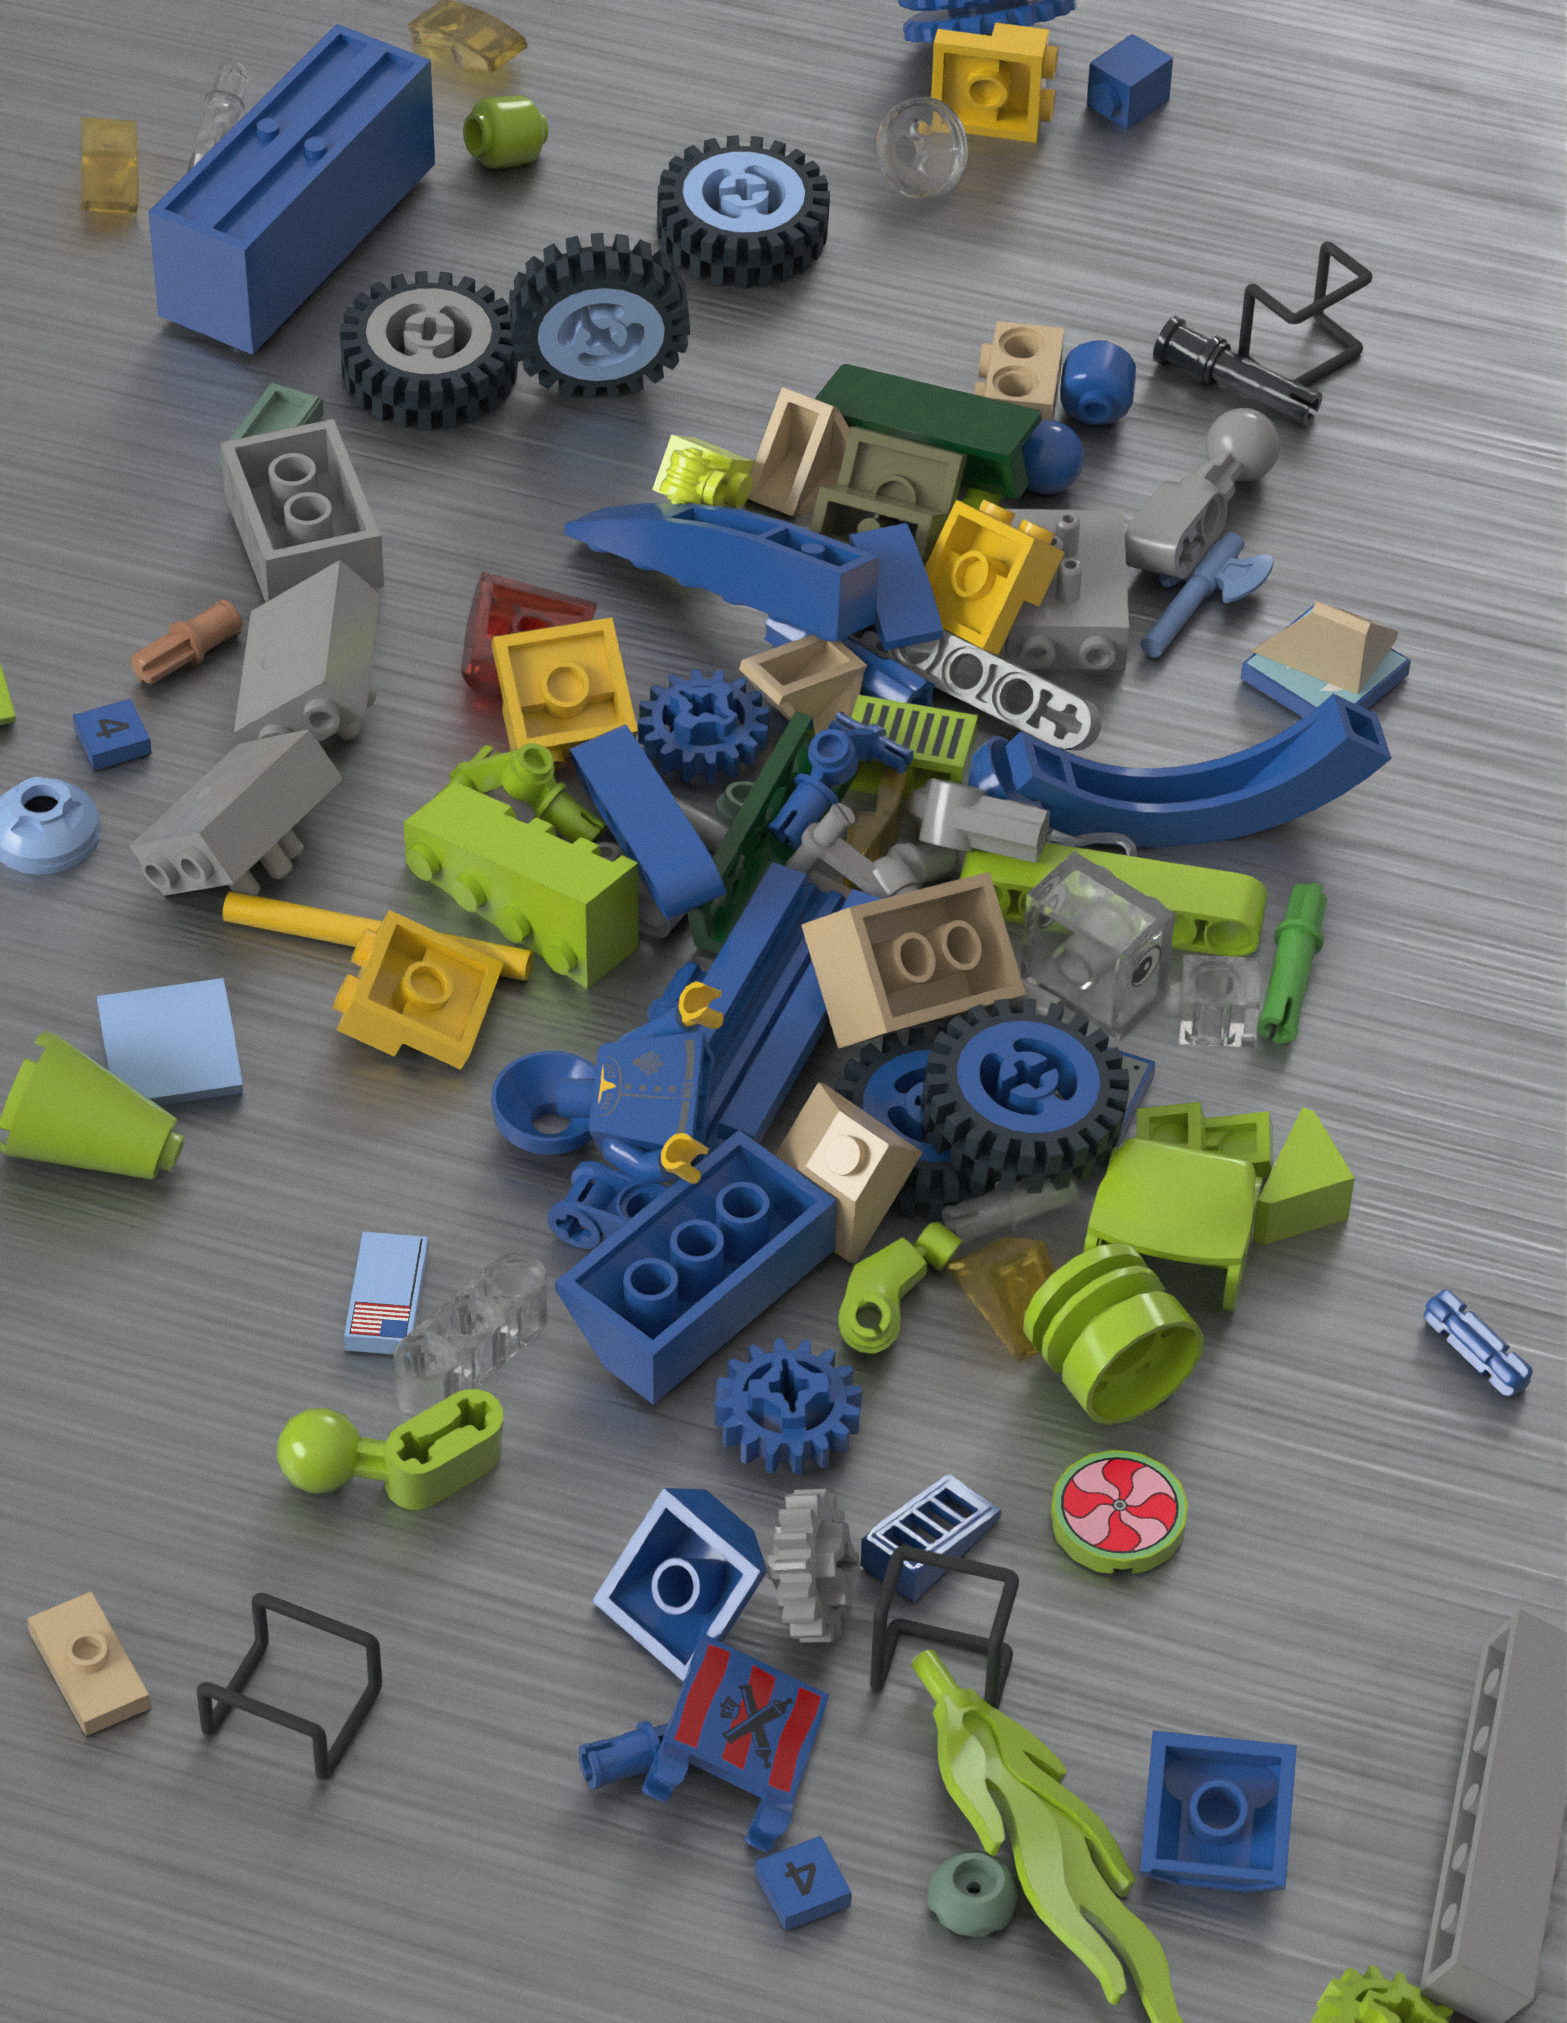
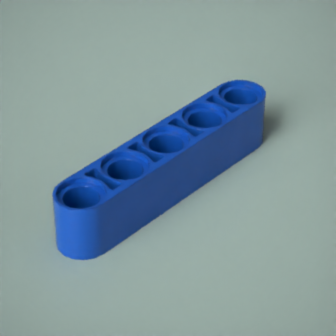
[569,724,726,921]

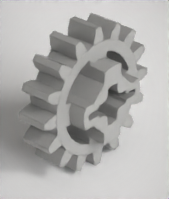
[767,1489,860,1643]

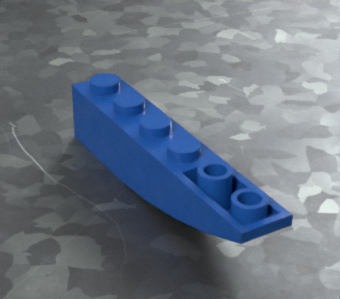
[564,503,879,641]

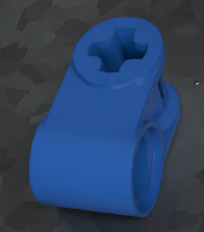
[547,1161,668,1250]

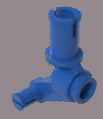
[767,711,914,850]

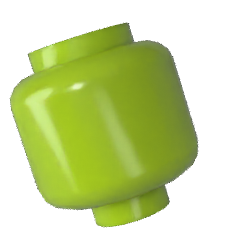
[463,95,549,169]

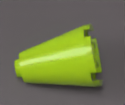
[0,1030,186,1180]

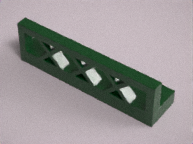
[687,711,858,954]

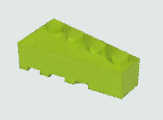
[403,781,639,989]

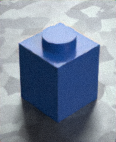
[1086,33,1173,130]

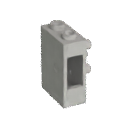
[1005,509,1129,670]
[234,560,380,742]
[129,729,343,896]

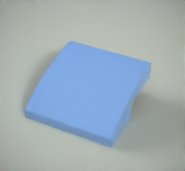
[96,978,243,1105]

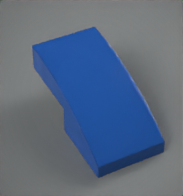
[849,523,943,651]

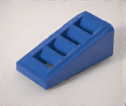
[860,1473,1001,1603]

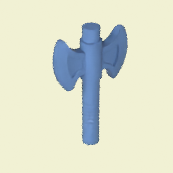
[1140,532,1274,657]

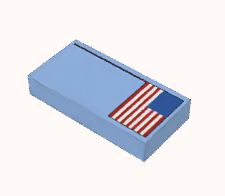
[344,1232,429,1356]

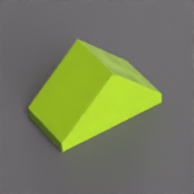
[1252,1107,1355,1245]

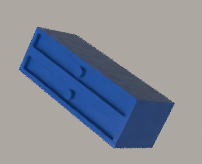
[148,24,435,355]

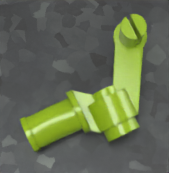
[434,743,608,844]

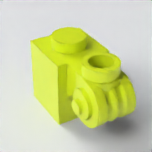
[652,435,754,509]

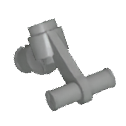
[786,803,960,899]

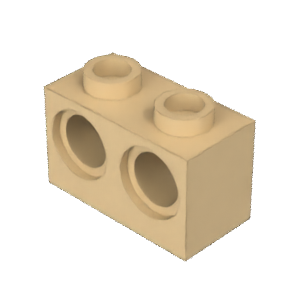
[974,321,1065,420]

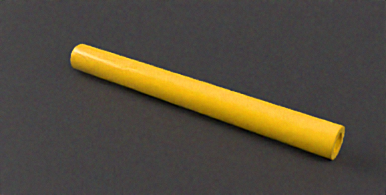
[223,891,534,981]

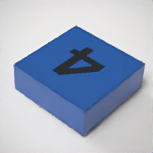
[73,698,152,770]
[755,1836,852,1932]

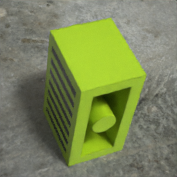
[848,695,978,800]

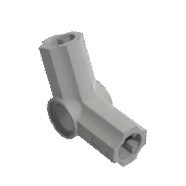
[906,778,1050,863]

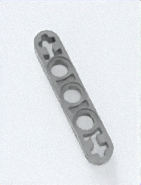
[850,628,1101,751]

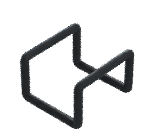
[1238,241,1373,386]
[870,1546,1019,1710]
[197,1593,382,1780]

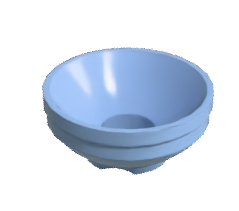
[0,777,101,875]

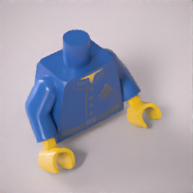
[557,982,724,1184]

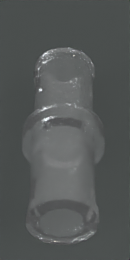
[942,1176,1080,1248]

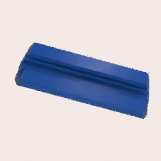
[697,862,882,1159]

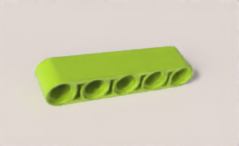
[960,843,1268,957]

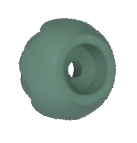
[927,1851,1020,1938]

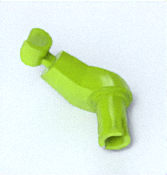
[838,1222,962,1354]

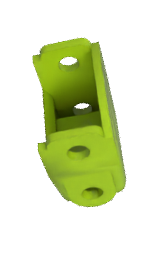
[1083,1137,1263,1311]

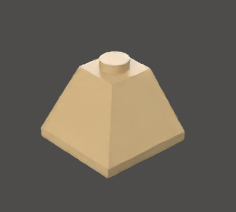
[775,1082,923,1264]

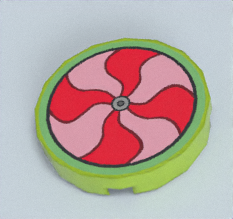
[1050,1449,1188,1574]

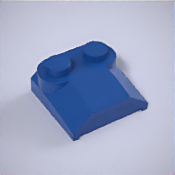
[1140,1730,1297,1893]

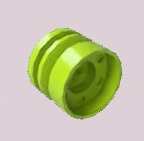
[1023,1243,1205,1425]

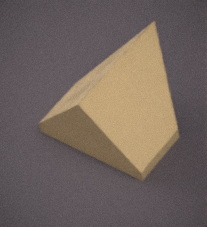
[748,387,850,517]
[1250,601,1399,695]
[739,634,867,735]

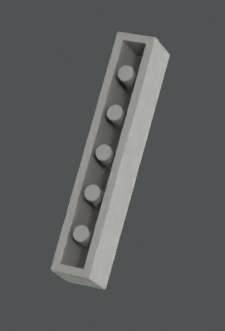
[1420,1609,1567,2023]

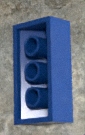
[555,1130,837,1405]

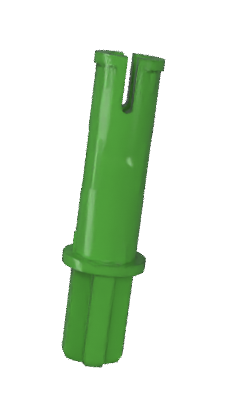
[1257,882,1328,1044]

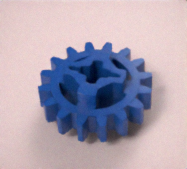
[638,669,769,784]
[715,1338,862,1475]

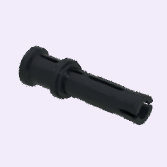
[1153,315,1323,426]

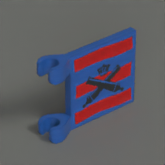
[642,1634,830,1853]

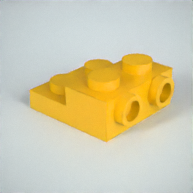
[930,22,1059,143]
[925,499,1065,655]
[491,617,638,771]
[332,910,504,1070]

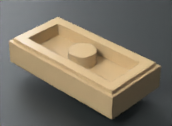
[27,1591,151,1736]

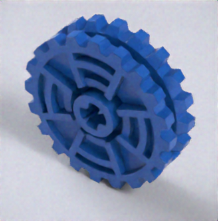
[898,0,1077,43]

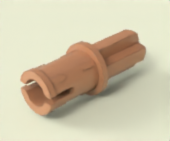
[130,599,243,684]

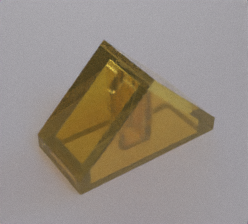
[949,1237,1055,1362]

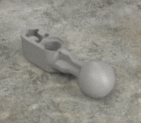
[1124,408,1280,579]

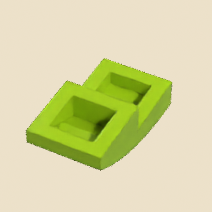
[1137,1102,1274,1178]

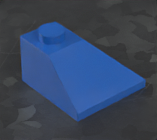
[592,1488,768,1682]

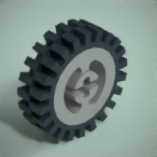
[340,271,518,430]

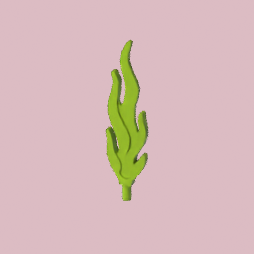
[911,1649,1185,2023]

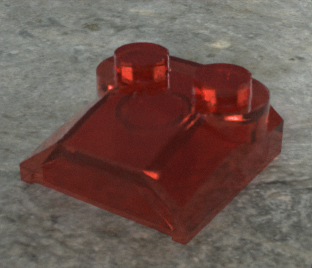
[461,572,597,698]

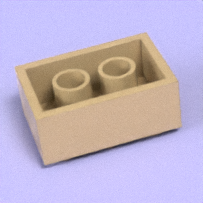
[801,872,1026,1049]

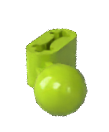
[276,1389,504,1510]

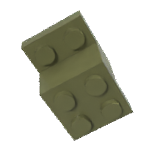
[809,426,968,567]

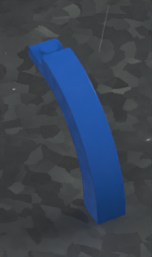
[1005,693,1392,848]

